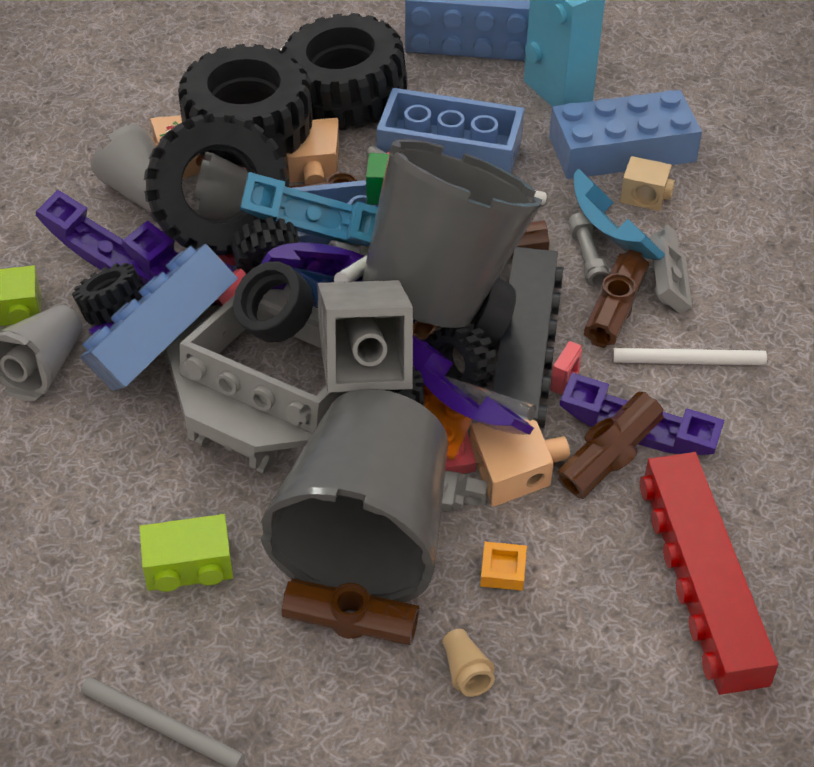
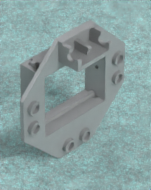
[165,285,348,474]

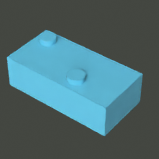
[524,0,605,106]

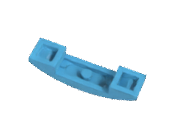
[574,169,665,260]
[240,172,378,246]

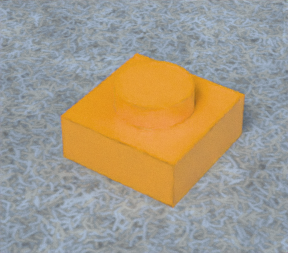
[480,541,527,591]

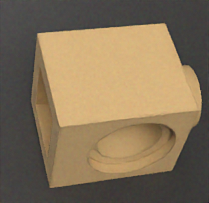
[620,156,675,211]

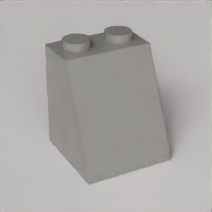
[318,280,413,393]

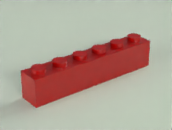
[640,452,779,695]

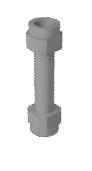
[568,212,609,286]

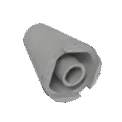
[91,124,157,213]
[192,152,248,220]
[0,305,83,401]

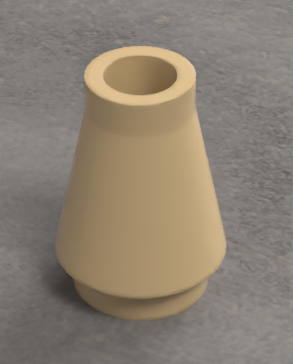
[442,629,495,697]

